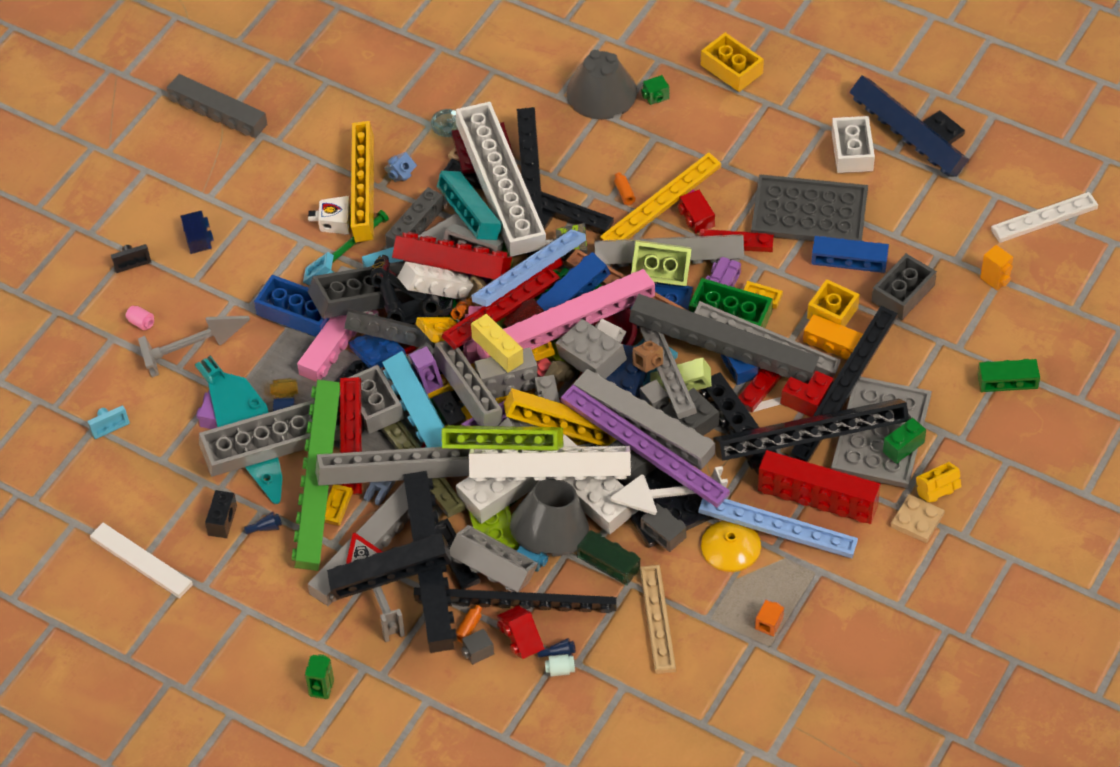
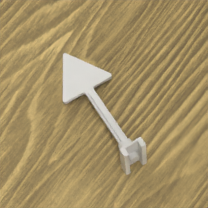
[610,466,728,515]

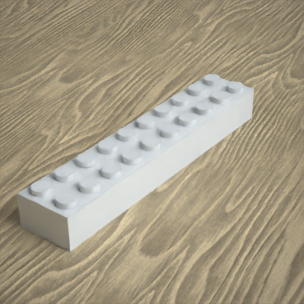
[456,102,546,256]

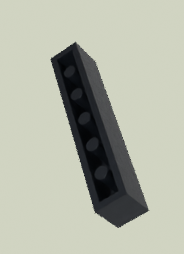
[327,533,452,600]

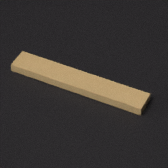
[640,565,676,674]

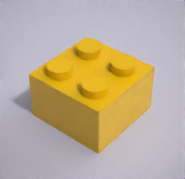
[807,279,860,326]

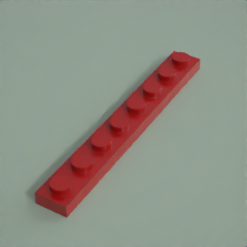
[442,266,560,350]

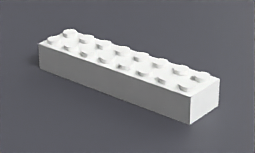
[518,420,638,535]
[469,446,631,481]

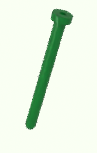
[332,210,389,263]

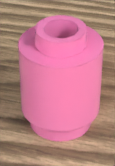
[126,306,154,330]

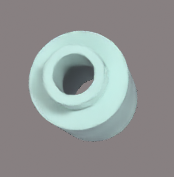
[545,654,575,677]

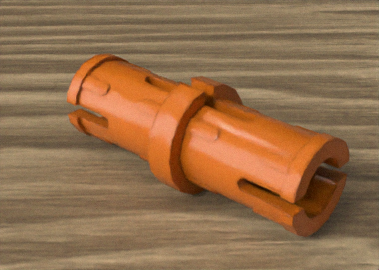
[451,298,475,320]

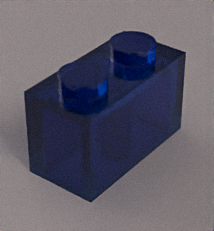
[180,210,214,254]

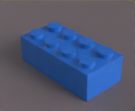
[254,275,330,337]

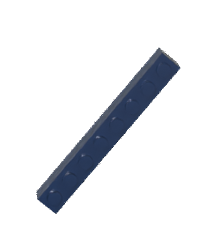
[849,75,970,177]

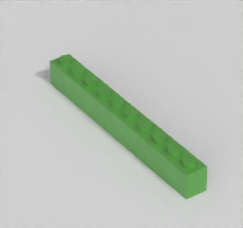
[291,379,340,571]

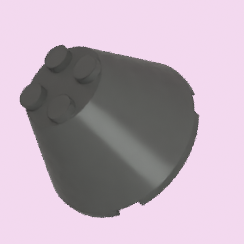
[567,50,637,120]

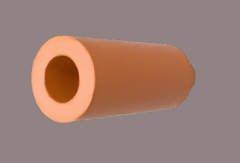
[614,172,636,205]
[456,605,482,643]

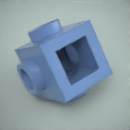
[384,152,417,182]

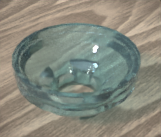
[431,109,458,137]

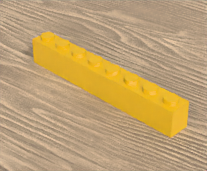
[351,121,374,242]

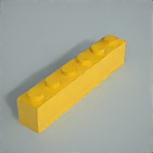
[504,388,617,446]

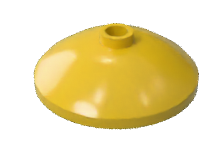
[701,520,761,572]

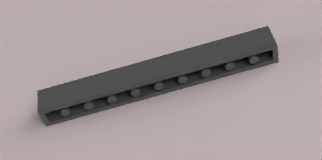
[629,294,819,384]

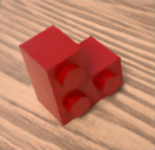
[780,370,834,417]
[497,605,545,659]

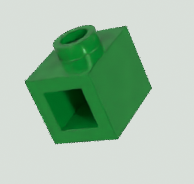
[641,75,670,105]

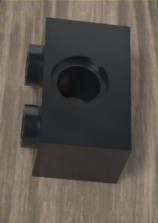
[205,490,237,538]

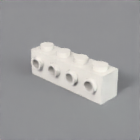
[397,262,473,300]

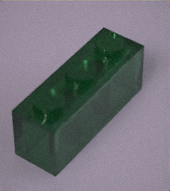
[577,530,640,586]

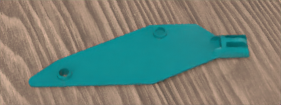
[195,355,283,504]

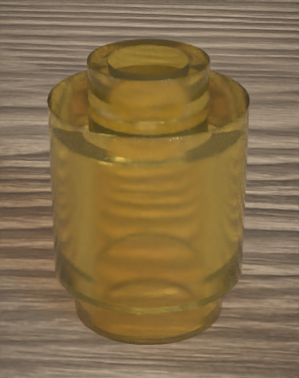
[270,378,298,398]

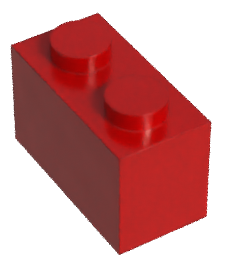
[678,189,715,234]

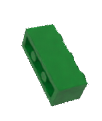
[977,359,1040,392]

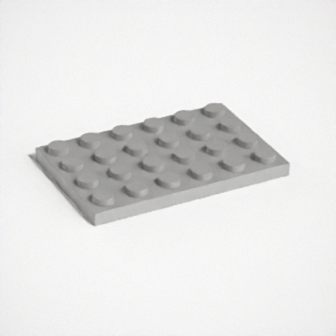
[831,377,932,488]

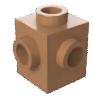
[633,340,663,372]

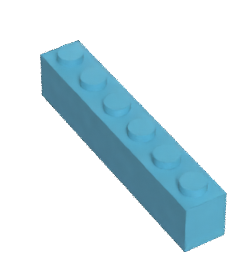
[382,351,444,448]

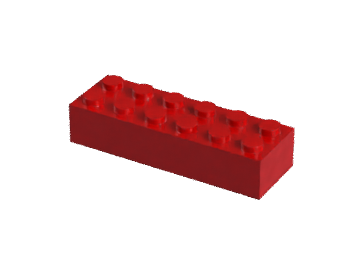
[392,232,513,279]
[758,450,881,524]

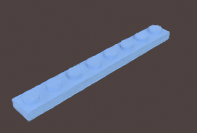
[471,229,586,307]
[698,498,858,559]

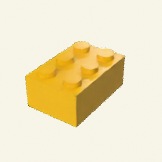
[701,32,764,92]

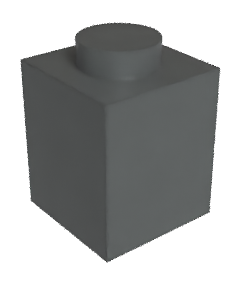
[461,629,494,665]

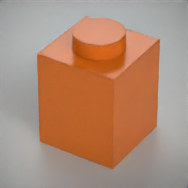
[755,600,784,637]

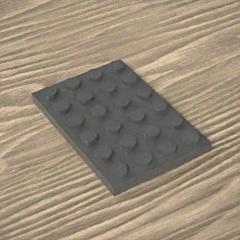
[751,174,868,241]

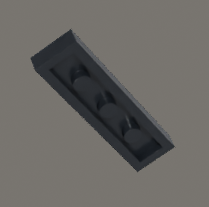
[435,518,480,590]

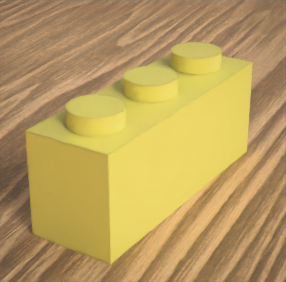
[471,314,523,373]

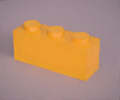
[803,314,863,360]

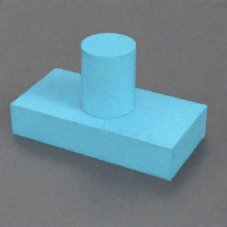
[303,252,335,285]
[87,405,130,439]

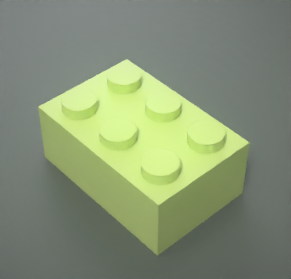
[630,240,692,286]

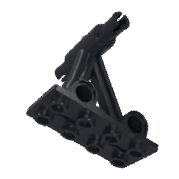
[371,255,454,325]

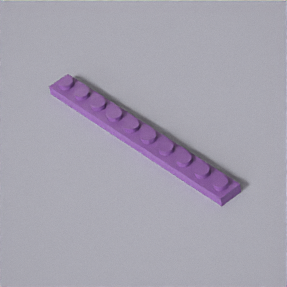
[561,385,730,508]

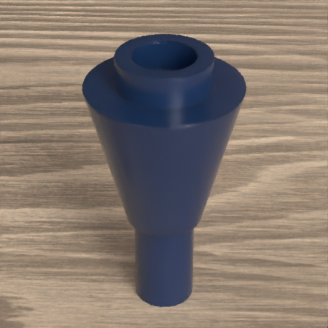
[244,511,282,534]
[537,638,576,658]

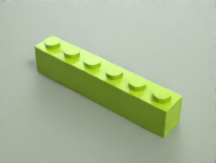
[442,425,563,450]

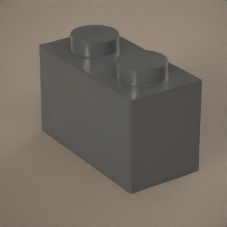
[641,504,686,552]

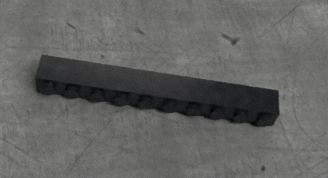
[713,398,909,461]
[403,471,457,653]

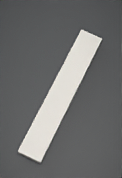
[991,192,1098,243]
[90,523,193,599]

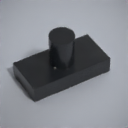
[111,244,151,273]

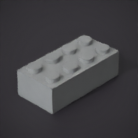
[449,525,538,592]

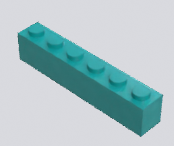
[437,171,502,240]

